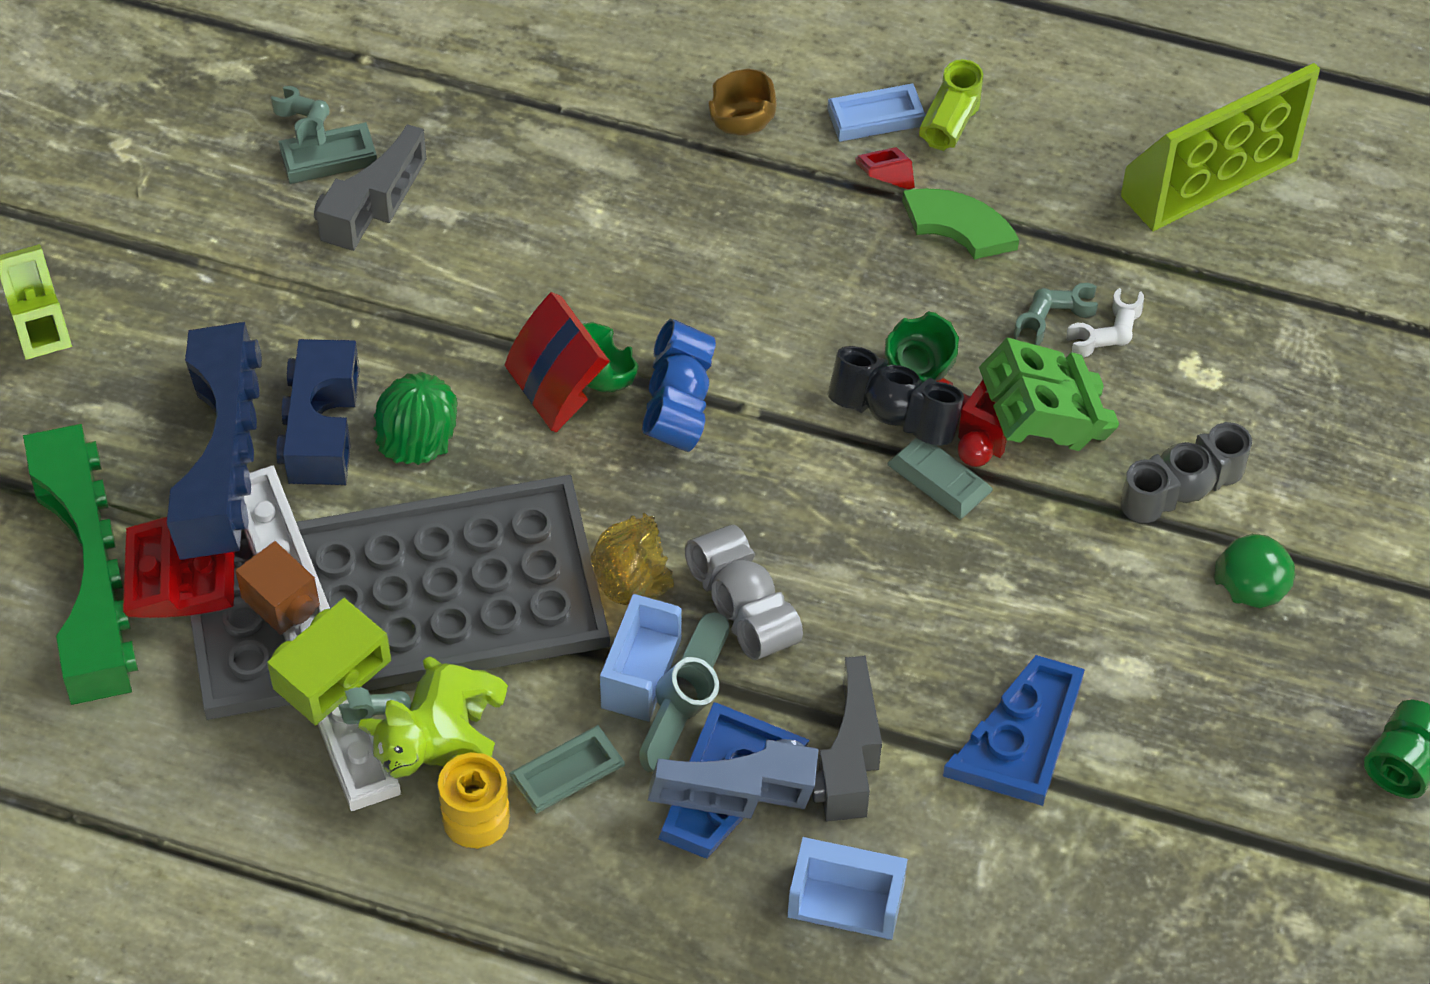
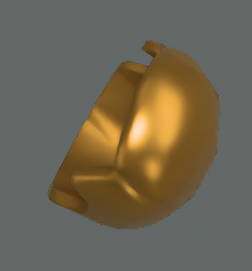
[708,68,777,136]

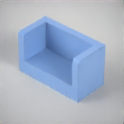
[600,594,682,722]
[788,837,908,940]

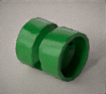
[1364,699,1430,799]

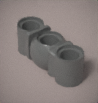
[1121,422,1252,523]

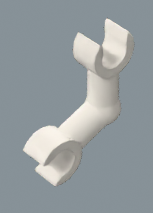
[1066,288,1144,358]

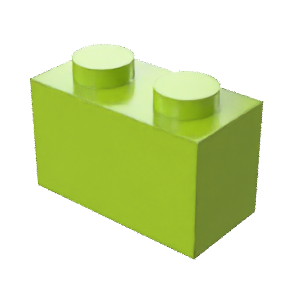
[267,598,392,726]

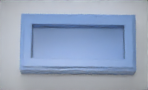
[827,84,926,142]

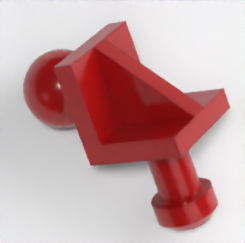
[936,378,1006,467]

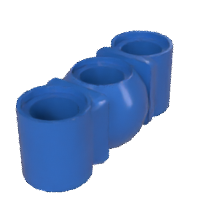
[642,319,716,452]

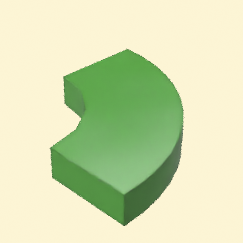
[902,188,1019,260]

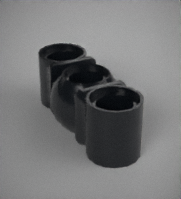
[828,346,964,446]

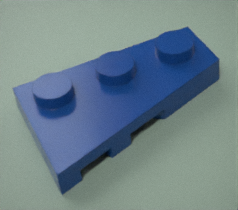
[943,655,1085,806]
[658,702,810,859]

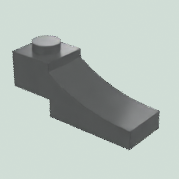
[314,124,427,251]
[812,655,882,822]

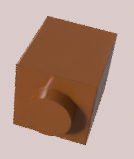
[235,541,320,635]

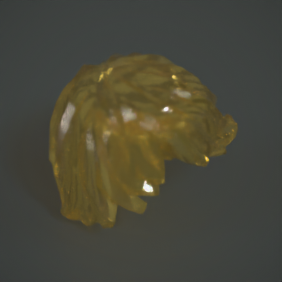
[591,513,674,606]

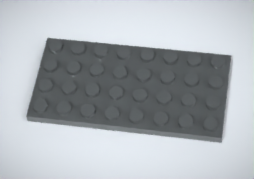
[190,474,610,720]

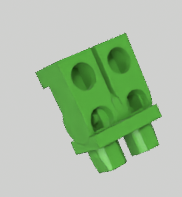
[979,337,1119,451]

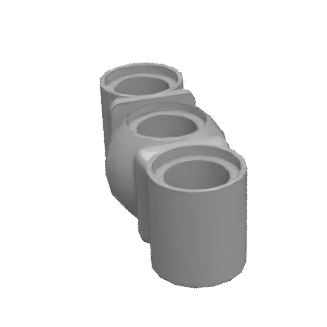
[685,524,803,660]

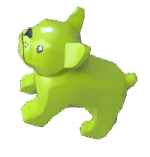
[358,657,508,779]

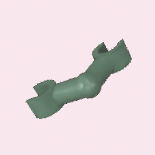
[271,86,330,146]
[1014,283,1098,345]
[338,688,411,724]

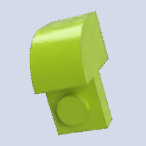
[0,244,72,360]

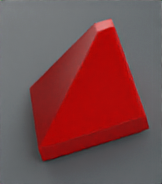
[855,147,915,190]

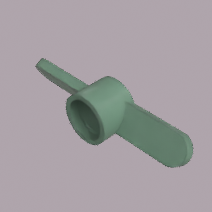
[639,613,729,772]

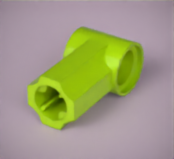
[919,59,984,151]

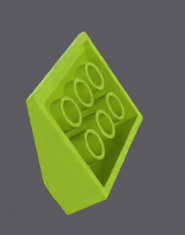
[1121,62,1320,232]

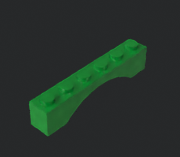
[23,424,138,705]

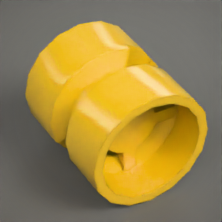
[438,752,510,849]

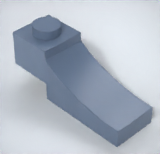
[648,739,819,819]

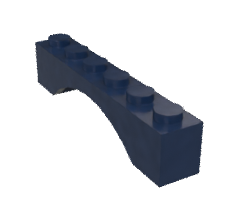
[167,322,262,560]

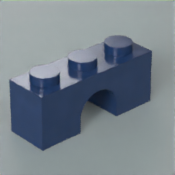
[276,339,360,485]

